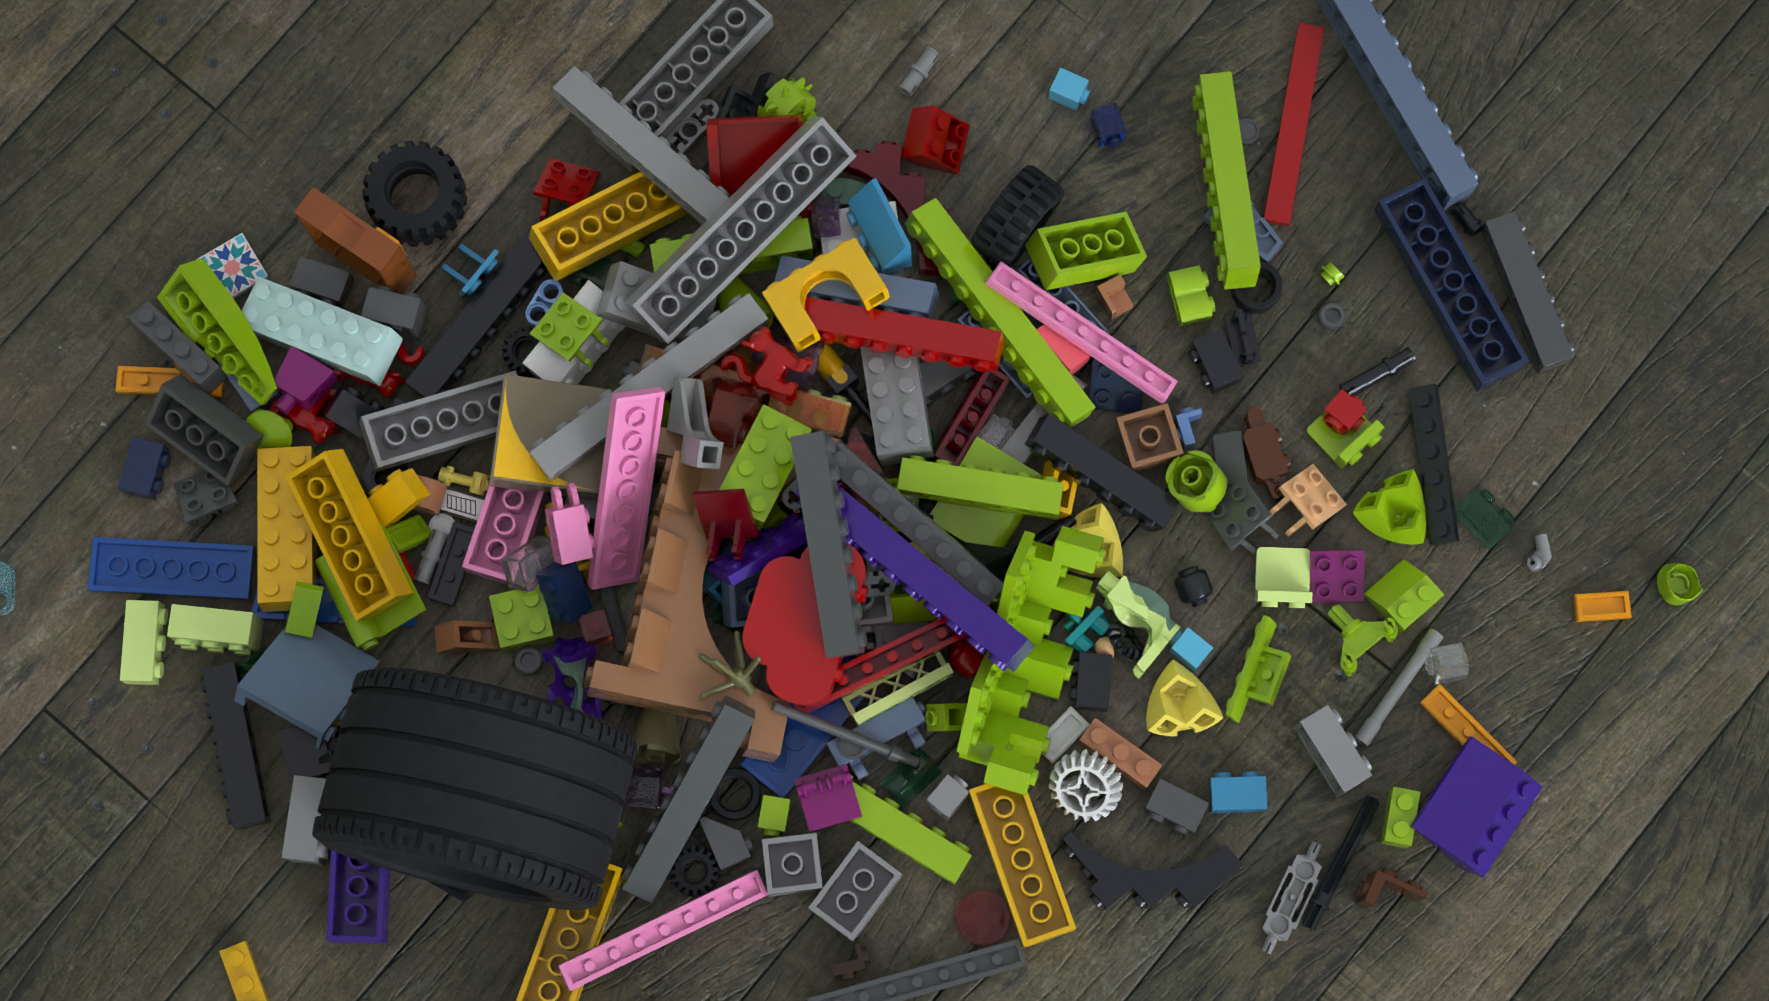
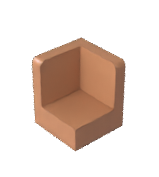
[1096,274,1133,320]

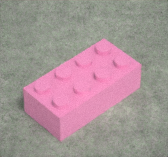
[462,486,549,588]

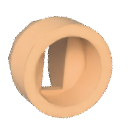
[1095,636,1114,658]

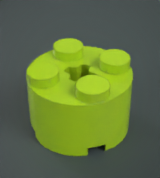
[1166,450,1228,513]

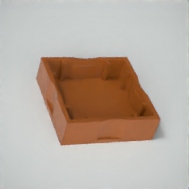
[293,187,417,294]

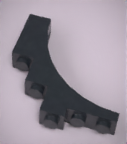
[1061,831,1244,911]

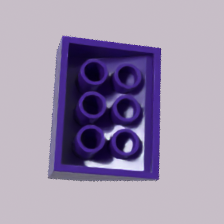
[1410,736,1542,878]

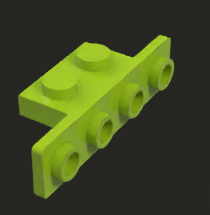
[1226,615,1292,723]

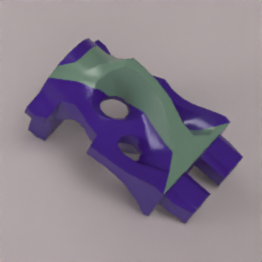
[543,636,603,719]

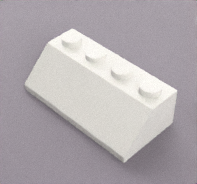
[523,280,625,385]

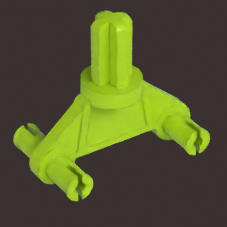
[1328,605,1398,677]

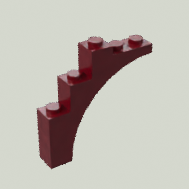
[842,141,950,277]

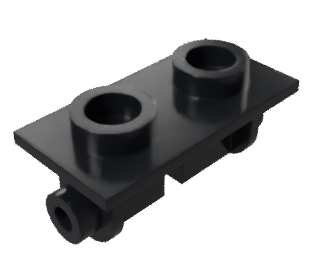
[1224,309,1261,366]

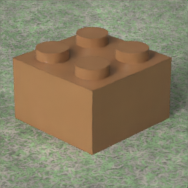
[1114,403,1184,473]

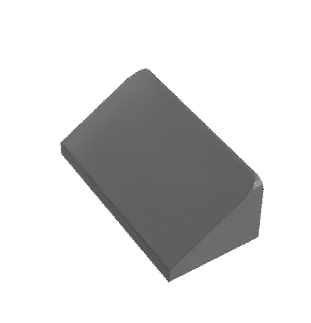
[1212,430,1247,487]

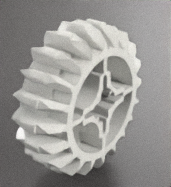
[1049,749,1123,823]

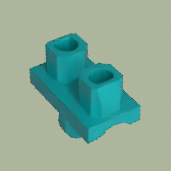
[1063,606,1110,653]

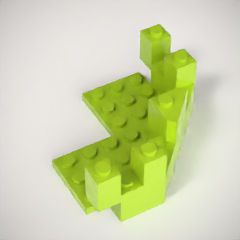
[957,526,1106,795]

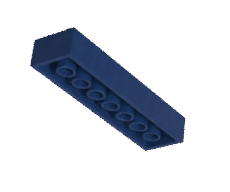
[1374,178,1529,392]

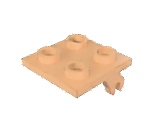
[1269,464,1347,537]

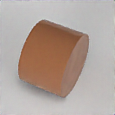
[412,475,448,516]

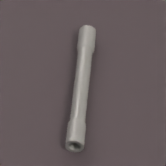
[1354,628,1444,747]

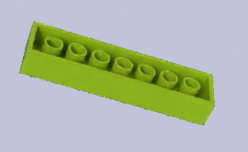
[1192,72,1261,290]

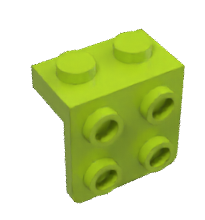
[1307,415,1384,469]

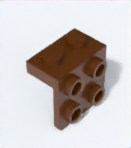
[1355,868,1428,908]

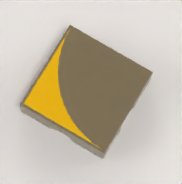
[488,374,608,501]

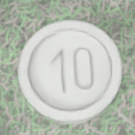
[429,513,455,538]

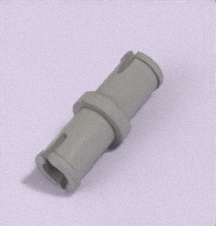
[898,47,940,98]
[414,529,449,584]

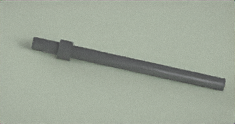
[771,700,920,767]

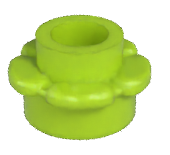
[1320,262,1345,286]

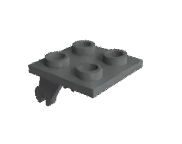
[1205,477,1281,556]

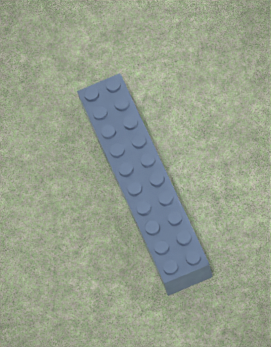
[1316,0,1478,211]

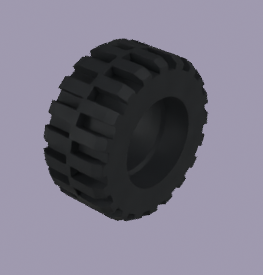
[362,141,467,247]
[971,165,1064,267]

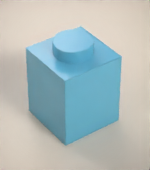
[1048,67,1091,111]
[1169,628,1213,672]

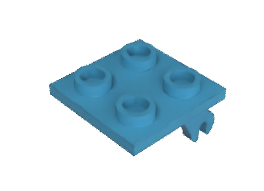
[441,243,499,297]

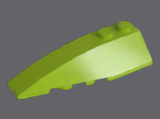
[157,258,277,405]

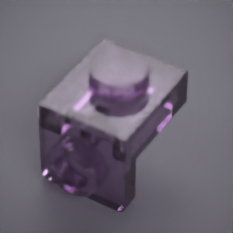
[812,196,841,238]

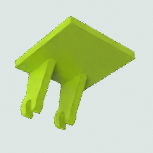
[530,293,610,368]

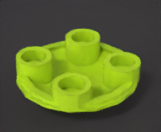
[245,409,293,455]

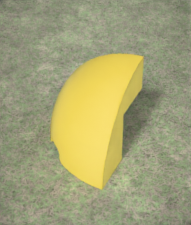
[1053,503,1123,578]
[1146,660,1223,736]

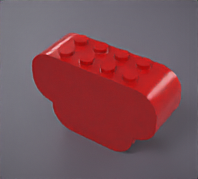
[742,544,869,707]

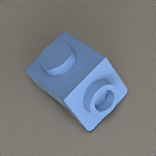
[1174,407,1203,451]

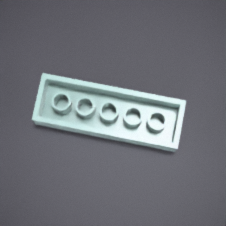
[242,277,403,386]

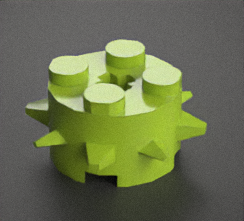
[757,77,817,123]

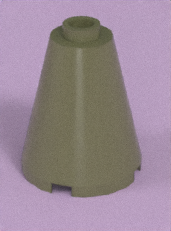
[631,708,681,767]

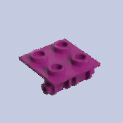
[1310,549,1364,603]
[794,764,862,832]

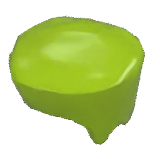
[1657,562,1703,606]

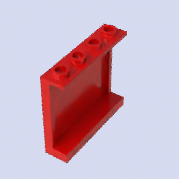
[706,114,813,219]

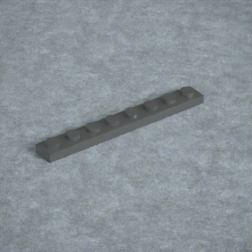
[807,938,1027,1001]

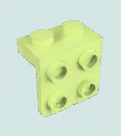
[1254,547,1312,608]

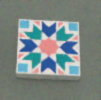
[196,233,269,299]

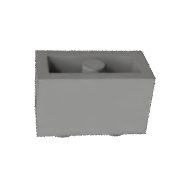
[926,774,969,822]

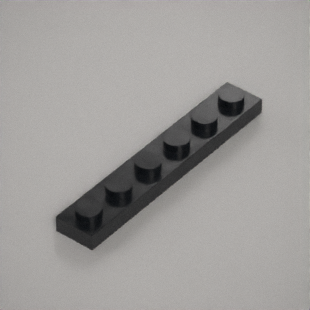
[1409,384,1459,546]

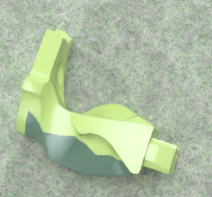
[1095,571,1181,679]

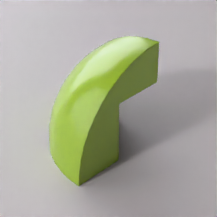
[1353,469,1426,545]

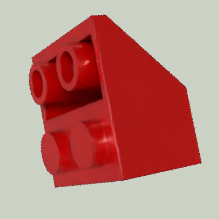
[901,106,970,174]

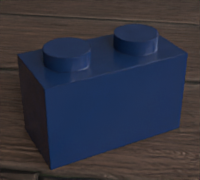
[118,437,171,501]
[536,561,592,624]

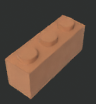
[1078,718,1162,791]

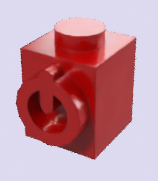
[1321,389,1367,436]

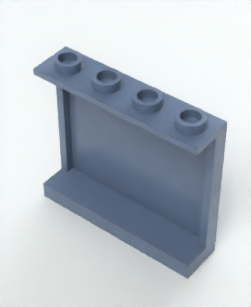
[234,624,380,749]

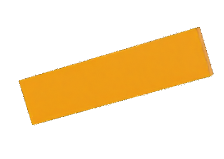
[115,366,225,398]
[1419,684,1517,765]

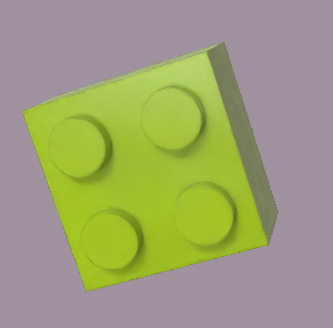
[489,584,557,653]

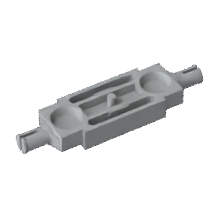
[1260,841,1322,955]

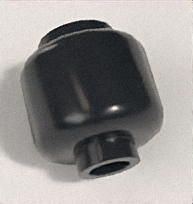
[1174,565,1213,607]

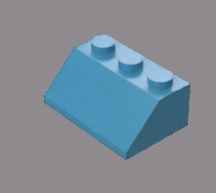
[846,178,912,275]

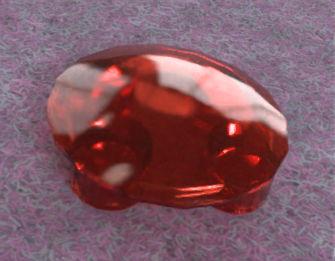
[956,890,1010,945]

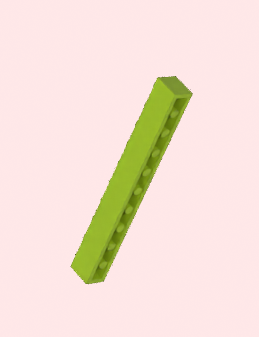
[905,198,1095,428]

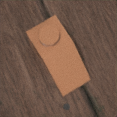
[434,620,499,654]

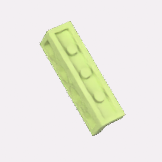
[842,651,954,726]

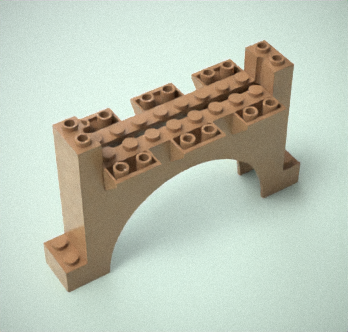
[583,427,842,763]

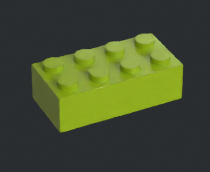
[1025,212,1147,291]
[719,404,812,530]

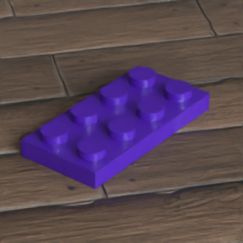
[708,514,807,586]

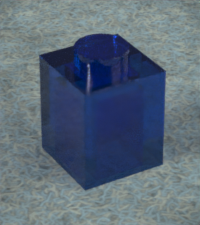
[1090,103,1127,147]

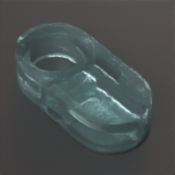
[0,562,16,616]

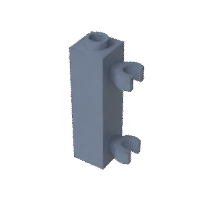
[826,696,927,781]

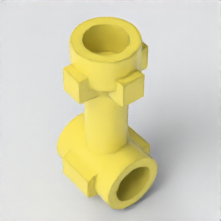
[438,466,489,496]

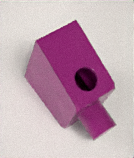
[274,346,338,415]

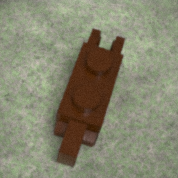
[1242,406,1291,501]

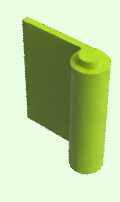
[930,437,1044,548]
[314,524,426,651]

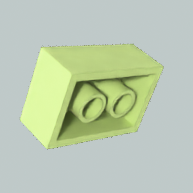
[167,604,264,656]

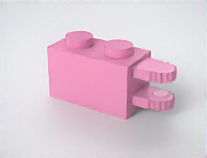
[545,482,594,565]

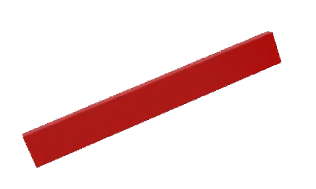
[1263,23,1325,226]

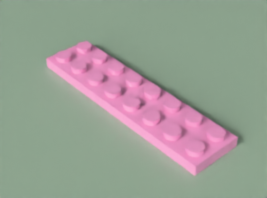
[587,387,665,590]

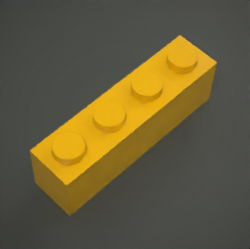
[368,468,431,528]

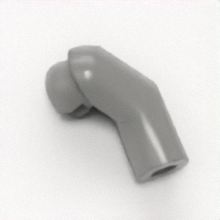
[1526,534,1552,572]

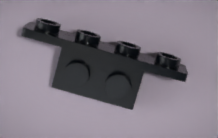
[716,72,775,118]

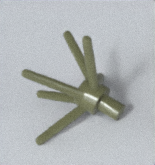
[699,631,761,698]

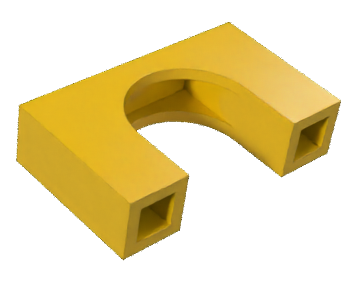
[762,237,890,352]

